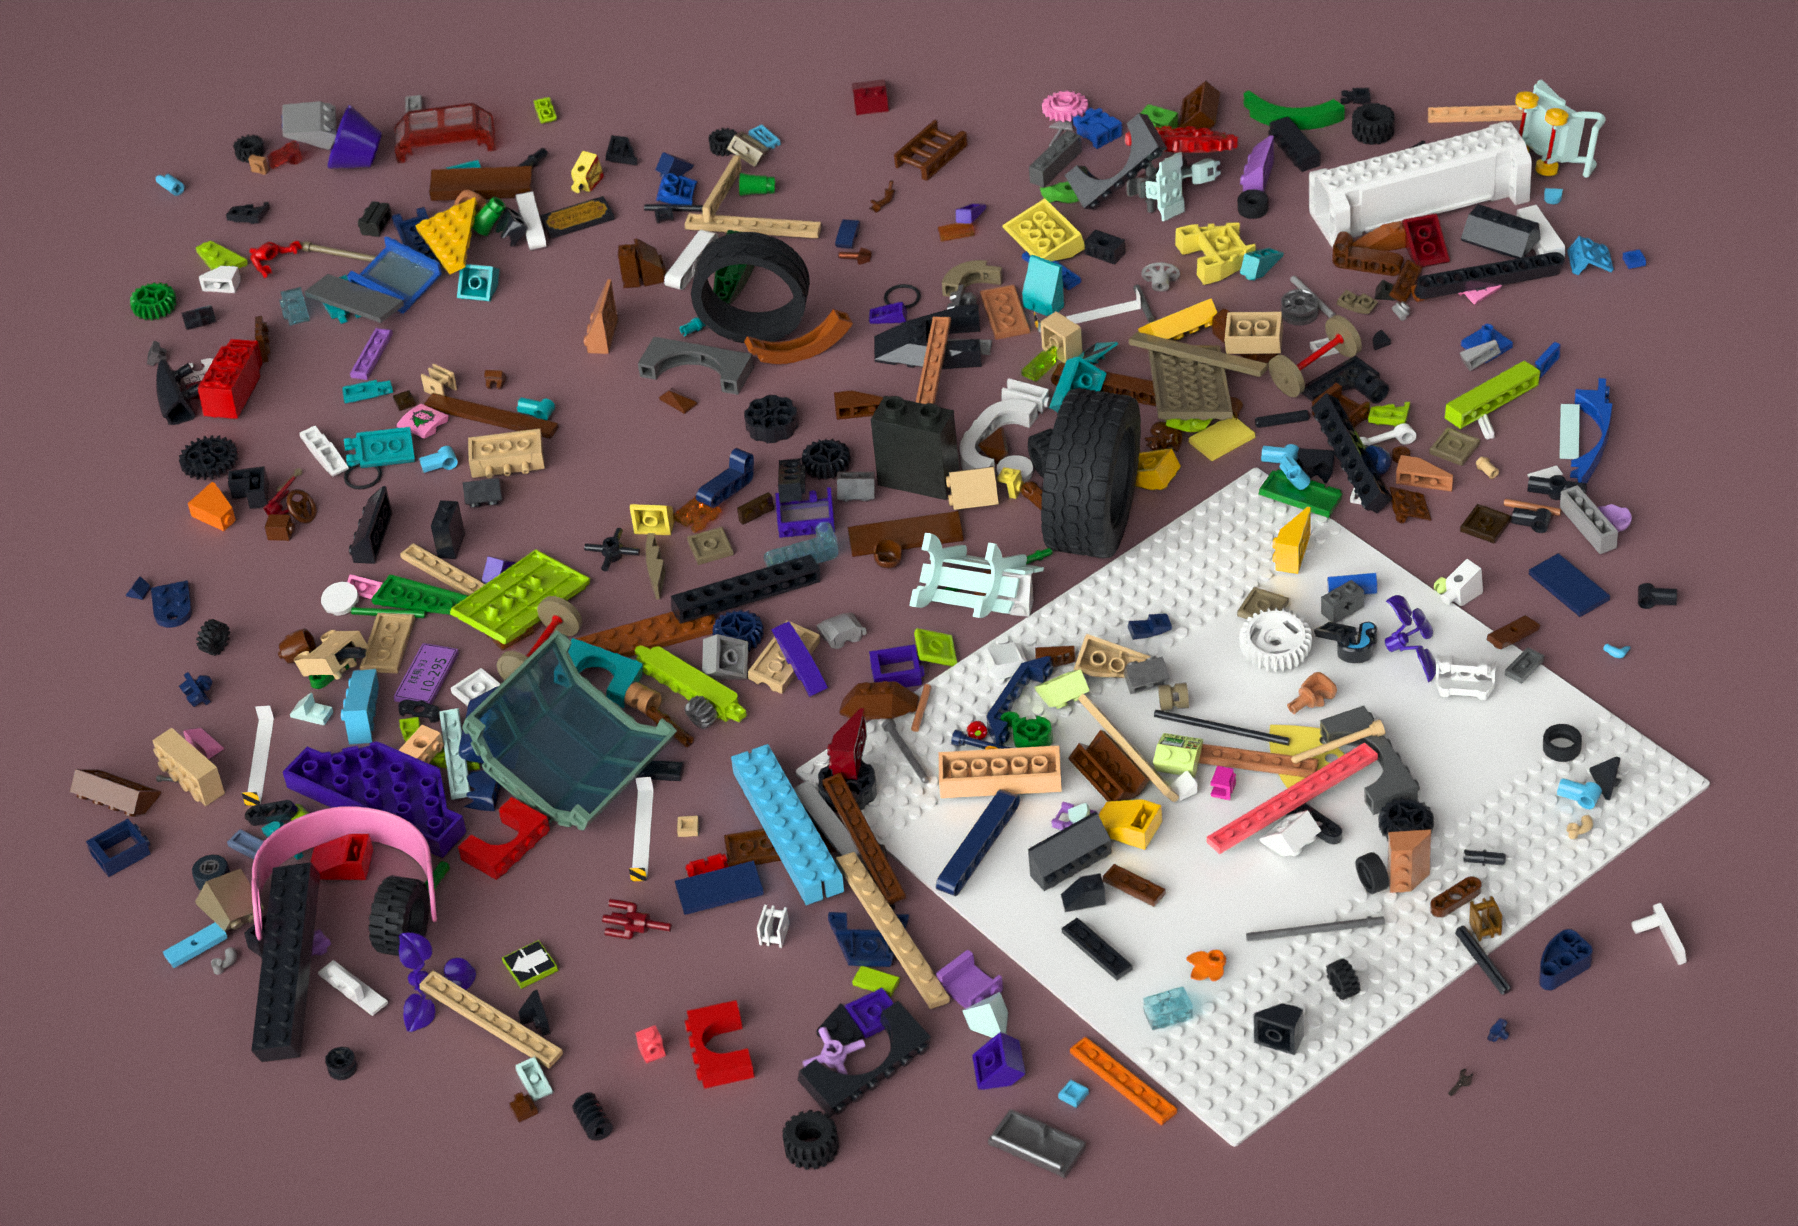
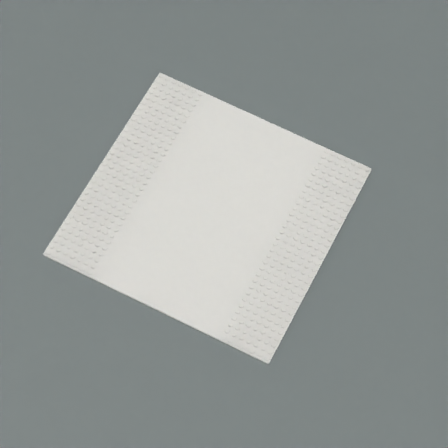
[796,468,1710,1146]

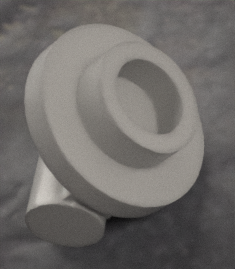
[1392,301,1411,321]

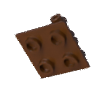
[1390,487,1431,523]

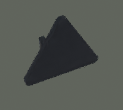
[1589,756,1622,800]

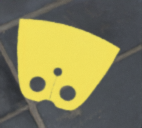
[1269,725,1344,789]

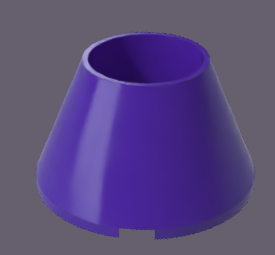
[327,105,382,169]

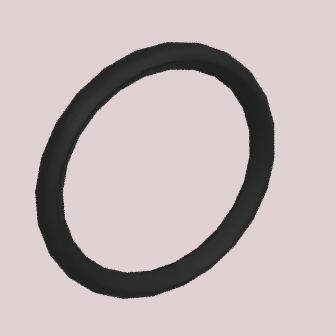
[884,284,921,309]
[344,464,382,489]

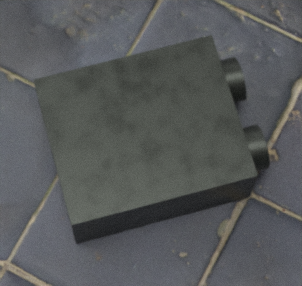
[870,396,959,500]

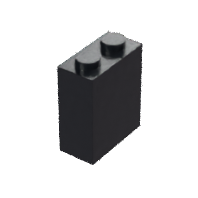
[431,500,465,559]

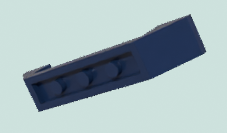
[986,656,1053,746]

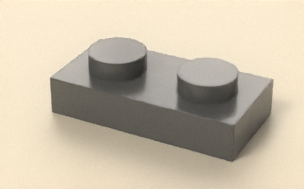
[1505,647,1544,684]

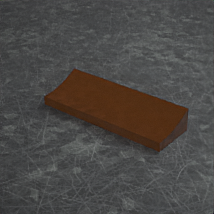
[429,166,532,201]

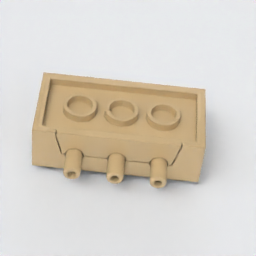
[468,429,545,479]

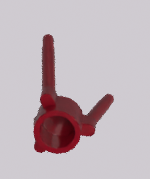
[263,476,296,516]

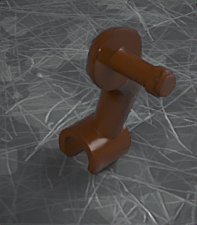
[869,180,895,212]

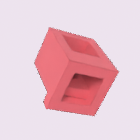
[635,1025,666,1064]

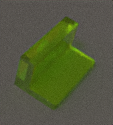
[1021,345,1057,382]

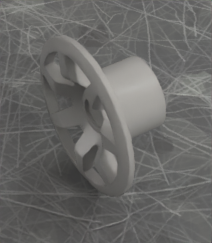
[1142,262,1180,292]

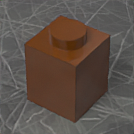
[265,514,295,541]

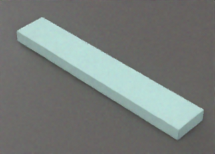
[439,708,471,800]

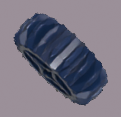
[712,609,764,652]

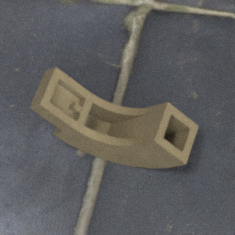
[942,260,1003,297]

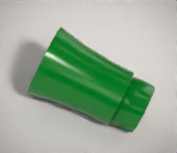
[739,173,775,196]
[472,197,506,236]

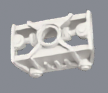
[1436,655,1496,700]

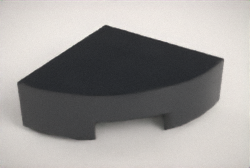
[1373,330,1391,350]

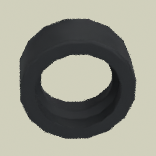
[1543,724,1582,762]
[1356,852,1389,894]

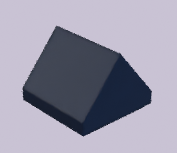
[126,576,151,600]

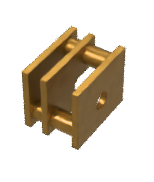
[1469,896,1502,941]

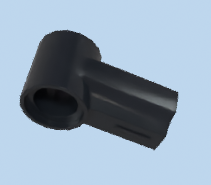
[1511,507,1552,533]
[1638,583,1677,609]

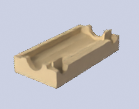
[748,620,820,694]

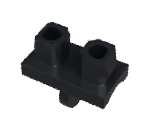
[181,305,216,330]

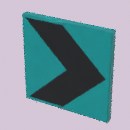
[1078,342,1118,364]

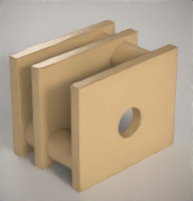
[421,364,457,396]

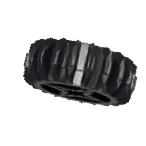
[801,438,851,480]
[1378,797,1434,841]

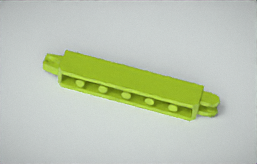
[635,645,747,722]

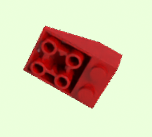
[310,834,373,880]

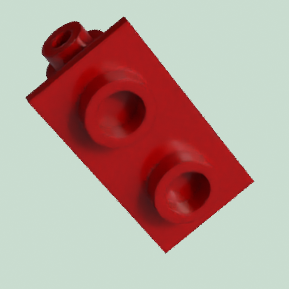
[685,853,728,877]

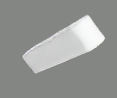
[516,192,546,250]
[665,230,718,290]

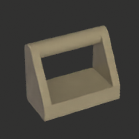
[727,131,769,167]

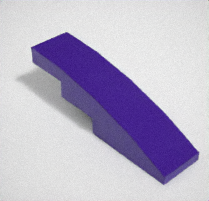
[771,621,828,697]

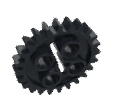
[179,435,238,480]

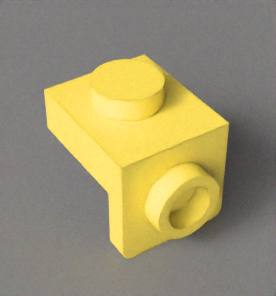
[997,467,1024,499]

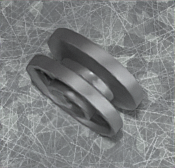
[1281,289,1318,326]

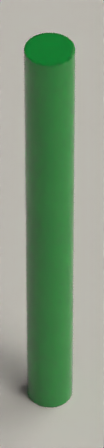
[351,607,426,618]

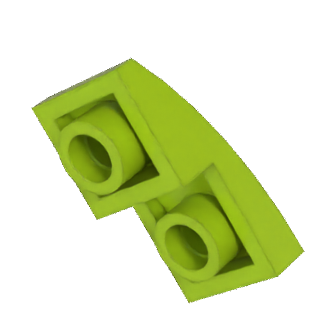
[534,97,557,124]

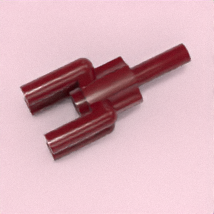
[602,899,672,939]

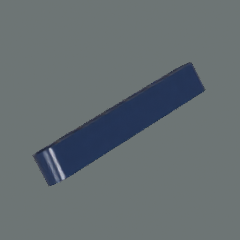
[936,789,1020,897]

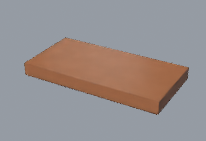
[980,285,1030,340]

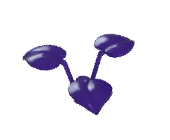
[1385,595,1436,682]
[399,933,476,1032]

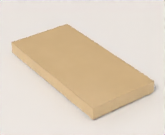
[360,613,415,673]

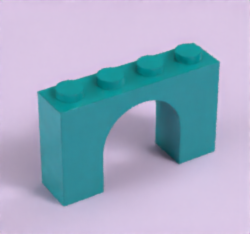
[552,638,643,708]

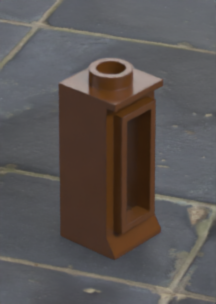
[618,244,641,288]

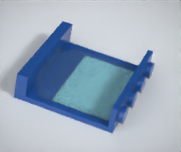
[347,236,442,314]

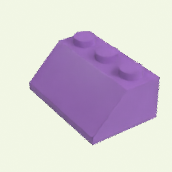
[1240,135,1274,192]

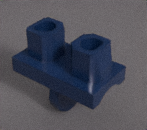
[179,672,212,707]

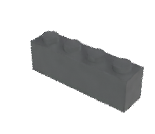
[1029,130,1082,187]

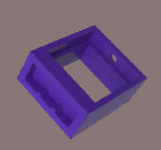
[869,644,925,688]

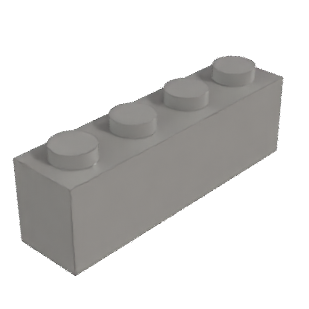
[1560,485,1618,554]

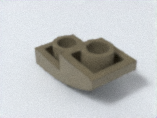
[1336,289,1378,314]

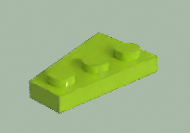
[196,241,248,270]

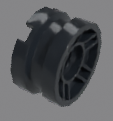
[325,1047,357,1080]

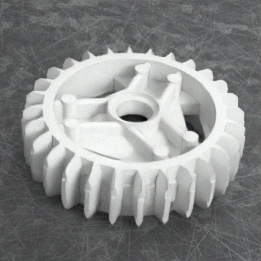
[1239,607,1312,672]

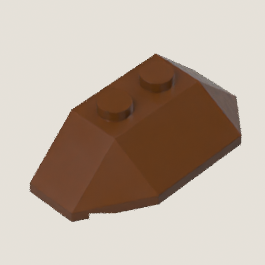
[839,681,919,720]

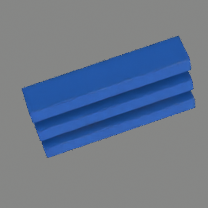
[1535,342,1561,378]

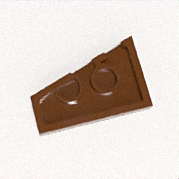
[255,316,271,362]

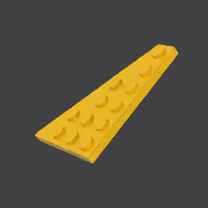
[415,198,477,274]

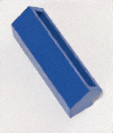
[1327,573,1377,594]

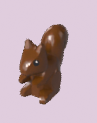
[1145,421,1182,452]

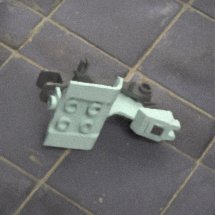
[1127,152,1221,221]

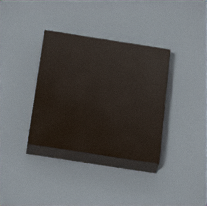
[1460,504,1512,544]

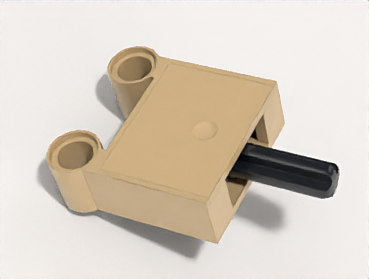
[294,630,368,679]

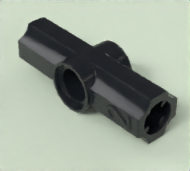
[1527,475,1587,500]

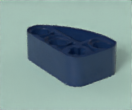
[1539,929,1593,990]

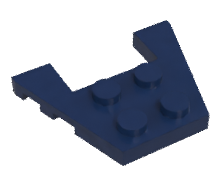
[828,912,909,967]

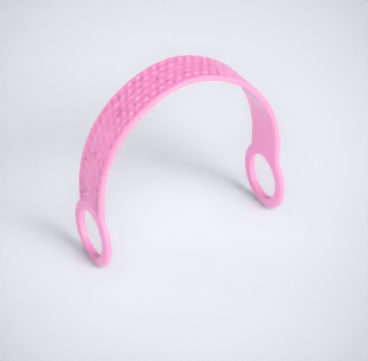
[252,806,437,940]

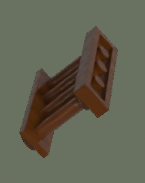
[894,120,968,181]

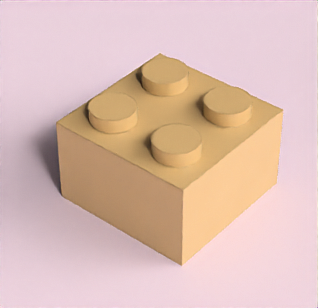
[1040,312,1082,363]

